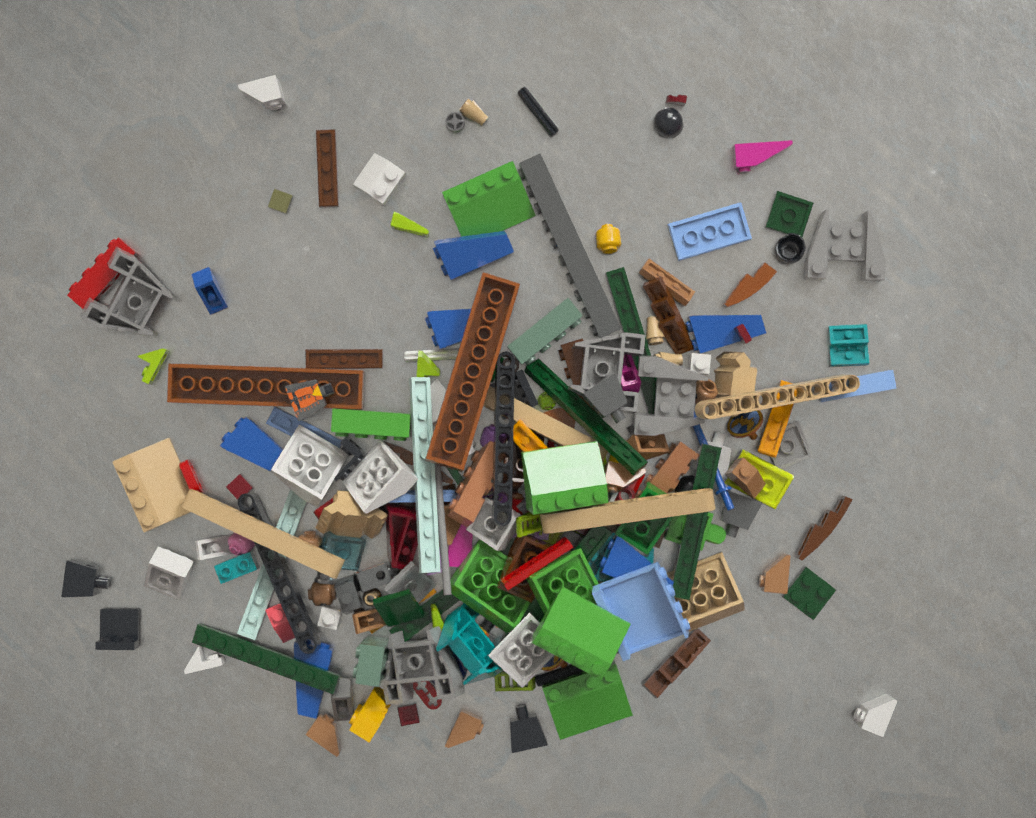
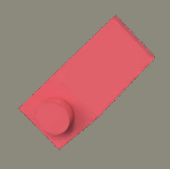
[265,603,295,643]

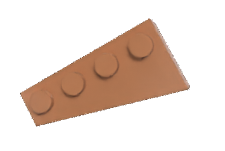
[447,440,508,527]
[635,441,699,498]

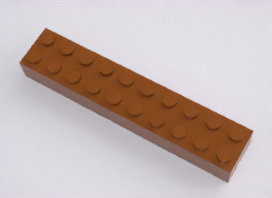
[425,272,520,472]
[167,363,365,409]

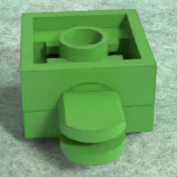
[663,512,726,551]

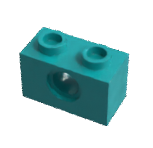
[214,550,260,584]

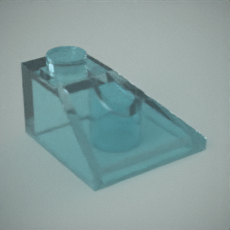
[322,531,366,571]

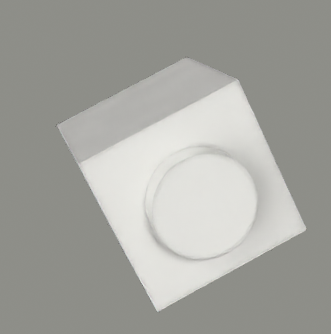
[688,353,711,375]
[318,605,342,630]

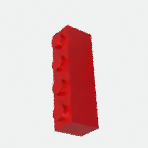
[67,237,139,309]

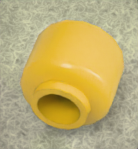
[595,224,622,254]

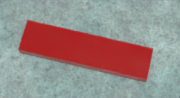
[501,537,573,590]

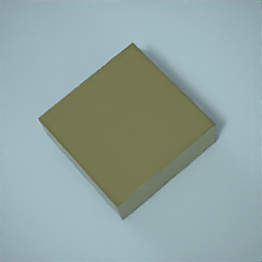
[268,189,293,214]

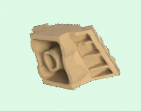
[714,351,757,417]
[315,490,388,539]

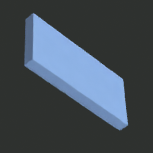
[667,202,752,261]

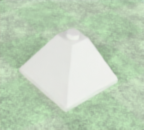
[271,425,348,507]
[343,440,418,514]
[488,613,554,688]

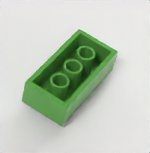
[331,409,412,441]

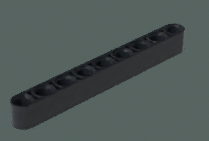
[492,351,515,527]
[237,493,321,654]

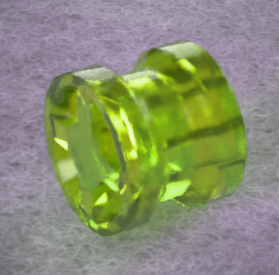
[537,392,556,410]

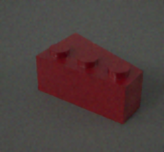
[385,503,418,569]

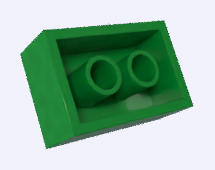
[615,481,674,555]

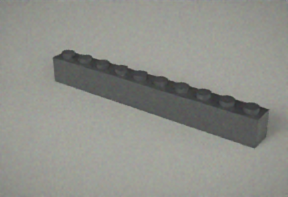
[517,153,621,338]

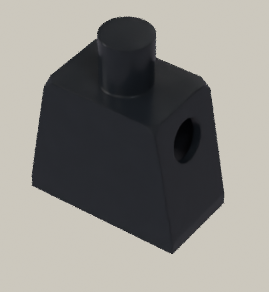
[61,559,110,598]
[510,705,548,753]

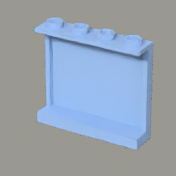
[592,562,691,661]

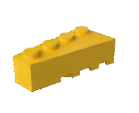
[349,686,391,742]

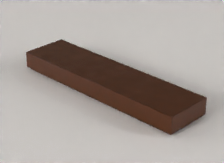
[316,129,339,208]
[305,349,383,369]

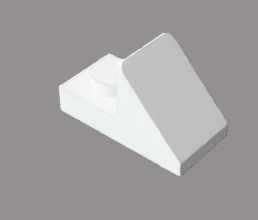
[195,535,232,560]
[184,646,225,674]

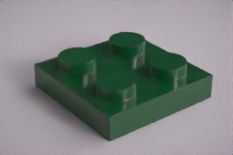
[782,566,836,620]

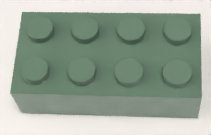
[507,298,583,366]
[353,635,389,687]

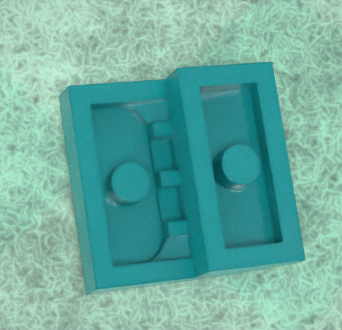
[828,324,870,367]

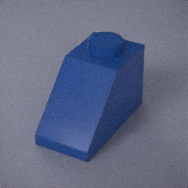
[192,267,228,315]

